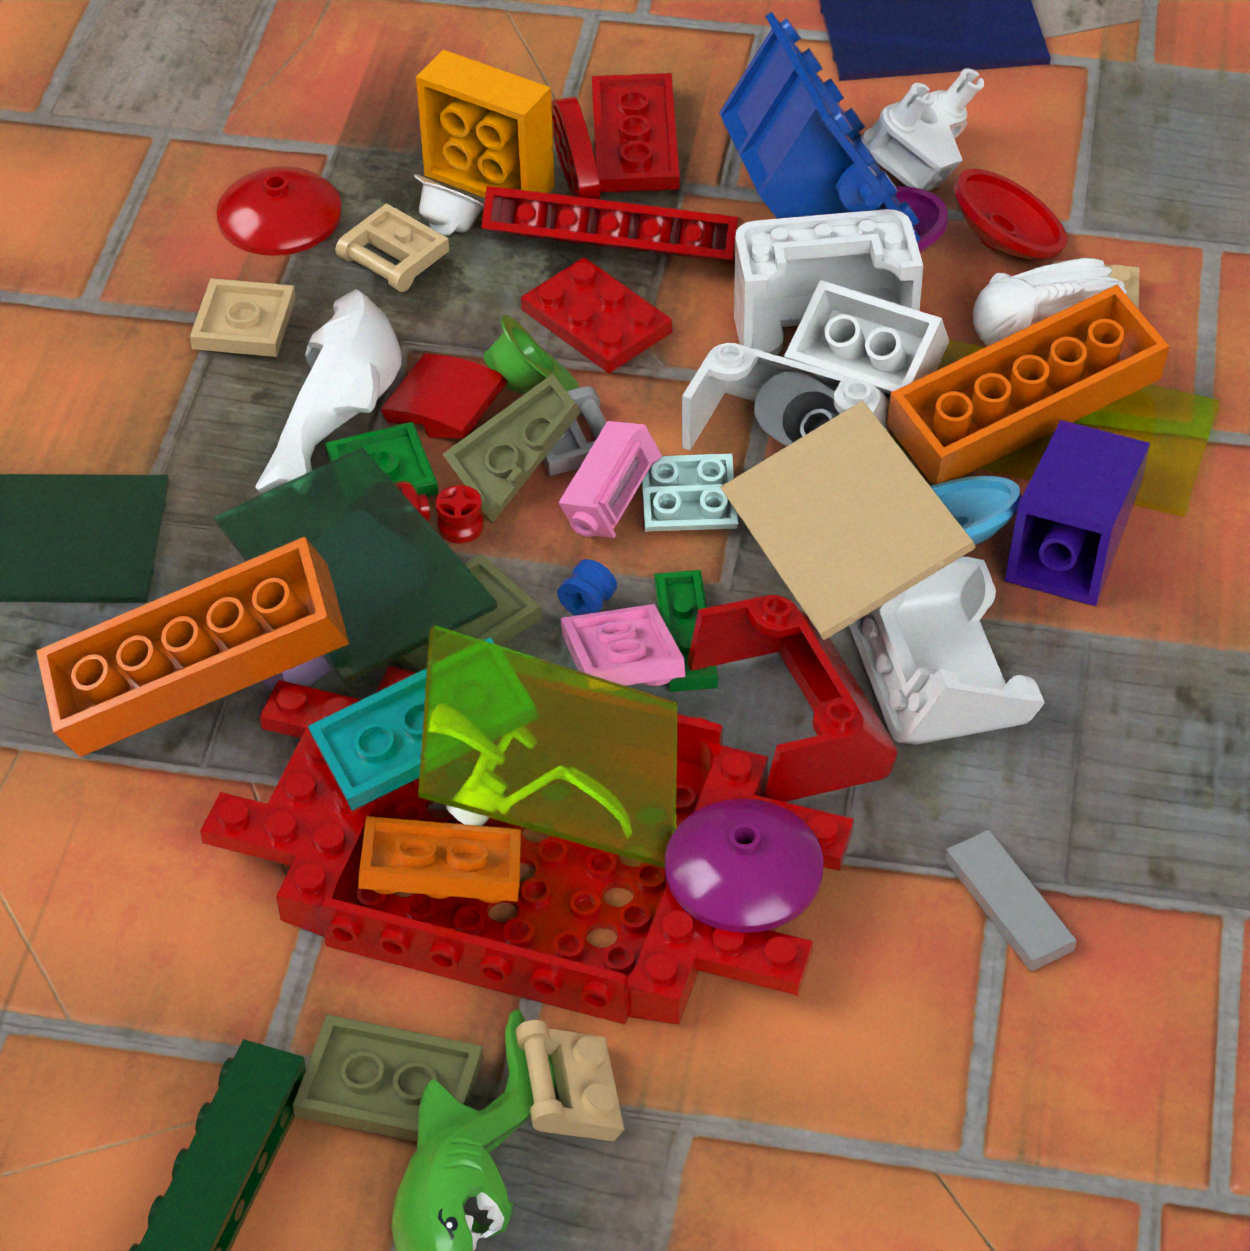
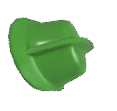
[484,315,580,393]

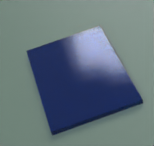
[818,0,1051,81]

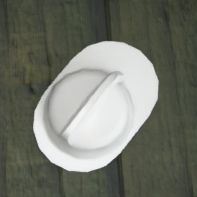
[414,174,484,236]

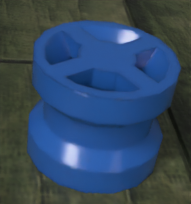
[557,559,617,616]

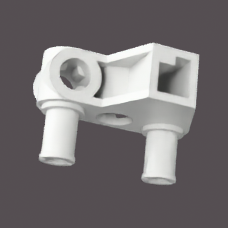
[861,68,984,191]

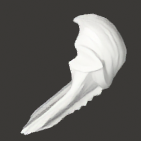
[972,258,1127,346]

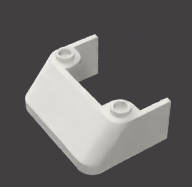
[682,343,890,450]

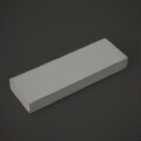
[945,830,1077,972]

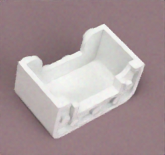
[734,209,923,355]

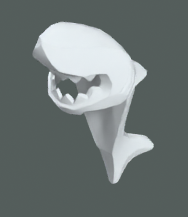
[255,289,402,498]

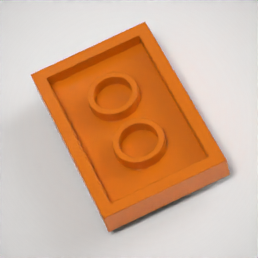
[358,816,521,903]

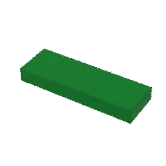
[654,570,718,692]

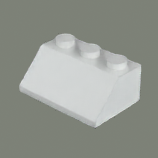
[784,280,949,394]

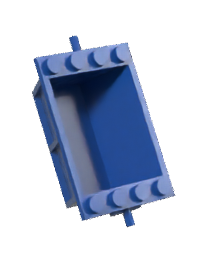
[719,12,921,242]

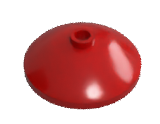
[216,166,342,256]
[954,169,1067,260]

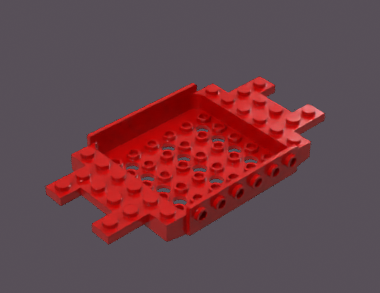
[200,658,854,1024]

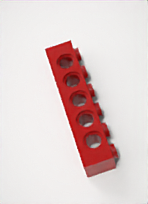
[481,186,744,263]

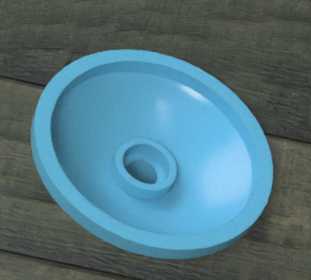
[930,476,1022,545]

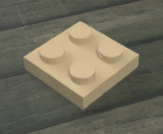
[190,278,296,357]

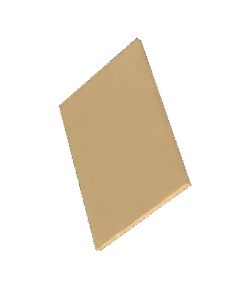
[720,400,976,640]

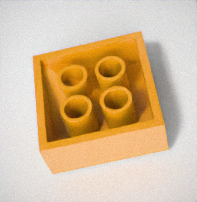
[416,49,555,198]

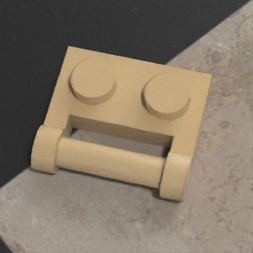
[335,203,449,292]
[515,1020,624,1142]

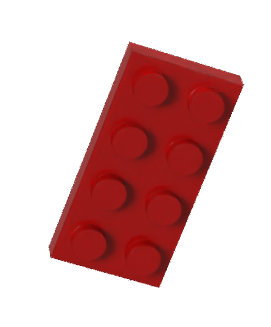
[592,73,680,193]

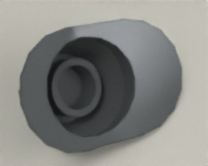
[754,371,840,447]

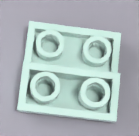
[642,454,738,532]

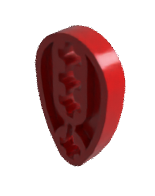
[551,96,601,200]

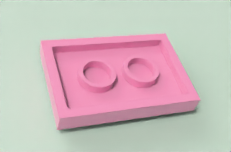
[561,604,685,693]

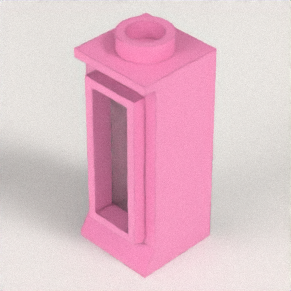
[558,421,662,538]

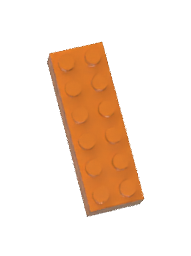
[886,285,1170,485]
[36,537,350,757]

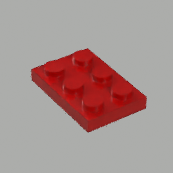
[521,257,672,374]

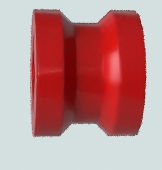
[435,485,484,544]

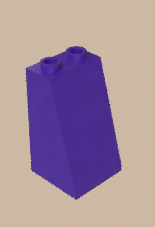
[1005,420,1150,606]

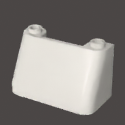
[849,556,1045,745]

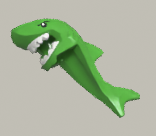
[391,1009,556,1251]

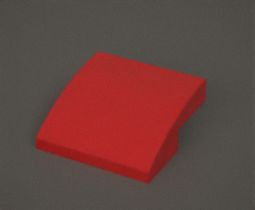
[381,354,507,439]

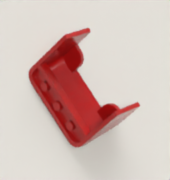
[687,595,897,802]

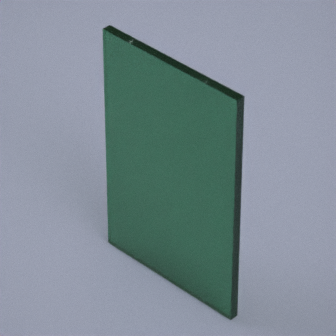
[215,447,497,685]
[0,474,169,603]

